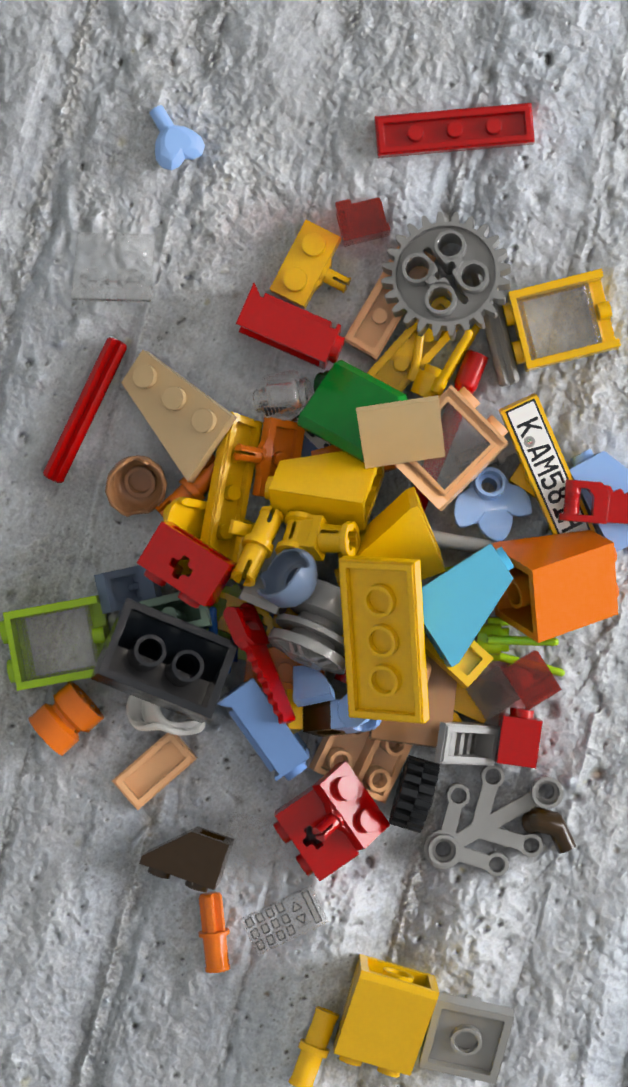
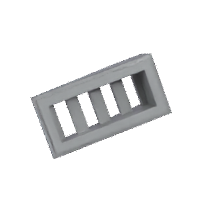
[434,722,500,766]

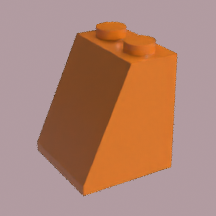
[491,530,619,643]

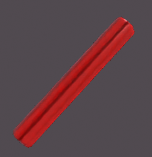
[43,337,127,483]

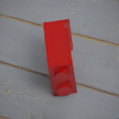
[236,283,345,370]

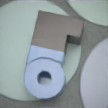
[303,694,382,737]

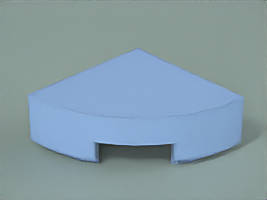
[293,665,336,707]

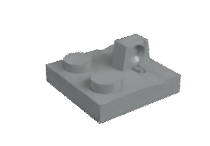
[419,992,514,1084]

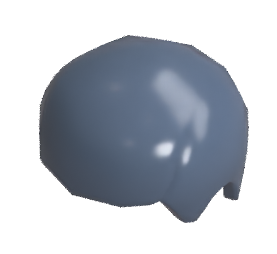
[256,548,317,608]

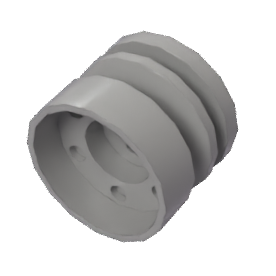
[268,579,346,675]

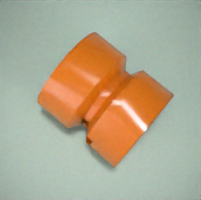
[28,681,104,756]

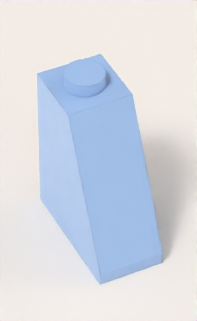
[569,448,628,552]

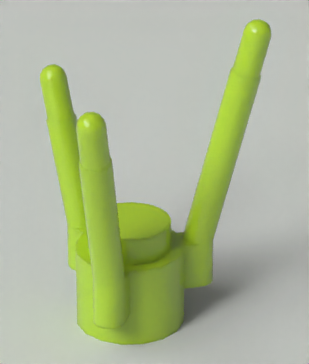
[477,617,565,677]

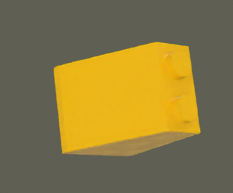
[333,954,439,1077]

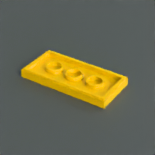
[338,556,429,724]

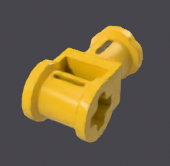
[275,511,360,561]

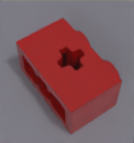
[137,521,237,609]
[273,784,359,881]

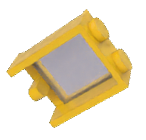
[502,268,621,372]

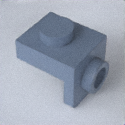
[94,565,162,614]

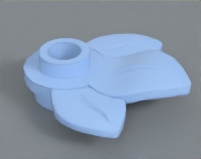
[454,467,532,542]

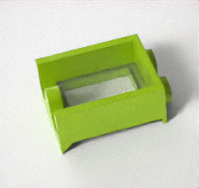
[0,595,110,691]

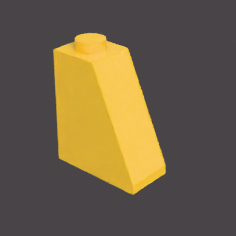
[265,451,385,531]
[334,487,445,587]

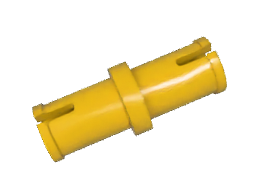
[231,506,284,587]
[288,1006,340,1087]

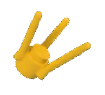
[406,324,481,397]

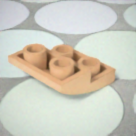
[309,696,413,803]

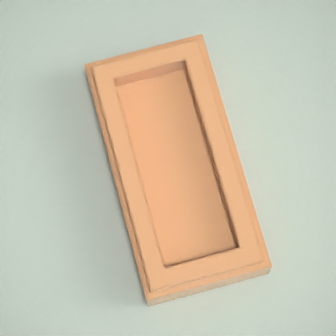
[112,733,198,811]

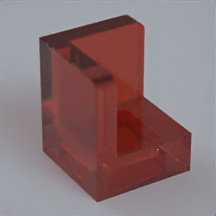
[335,198,391,247]
[500,650,562,710]

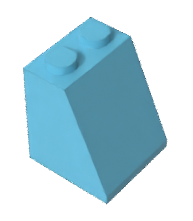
[422,543,514,667]

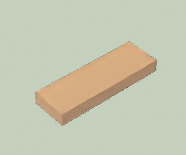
[344,246,436,361]

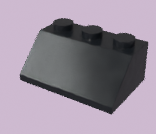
[91,598,238,723]

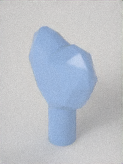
[149,105,205,171]

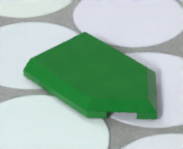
[297,360,408,462]

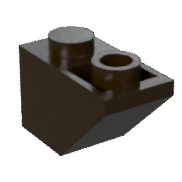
[139,826,235,892]

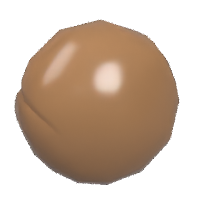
[105,455,167,517]

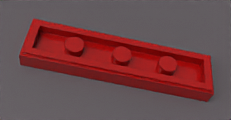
[374,103,535,158]

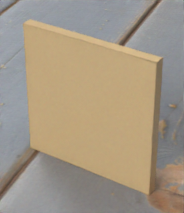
[356,395,445,469]

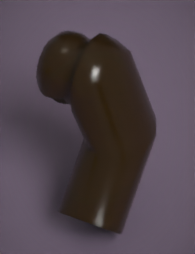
[521,807,576,854]

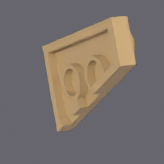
[121,350,237,483]

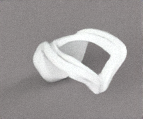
[126,695,205,736]

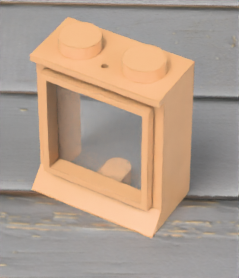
[394,385,509,512]

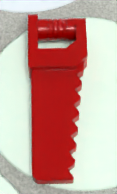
[558,480,628,524]
[223,603,295,724]

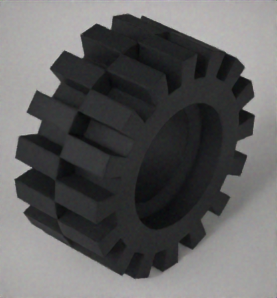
[389,755,440,833]

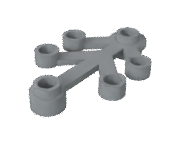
[423,764,564,876]

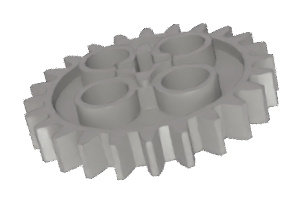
[381,212,511,341]

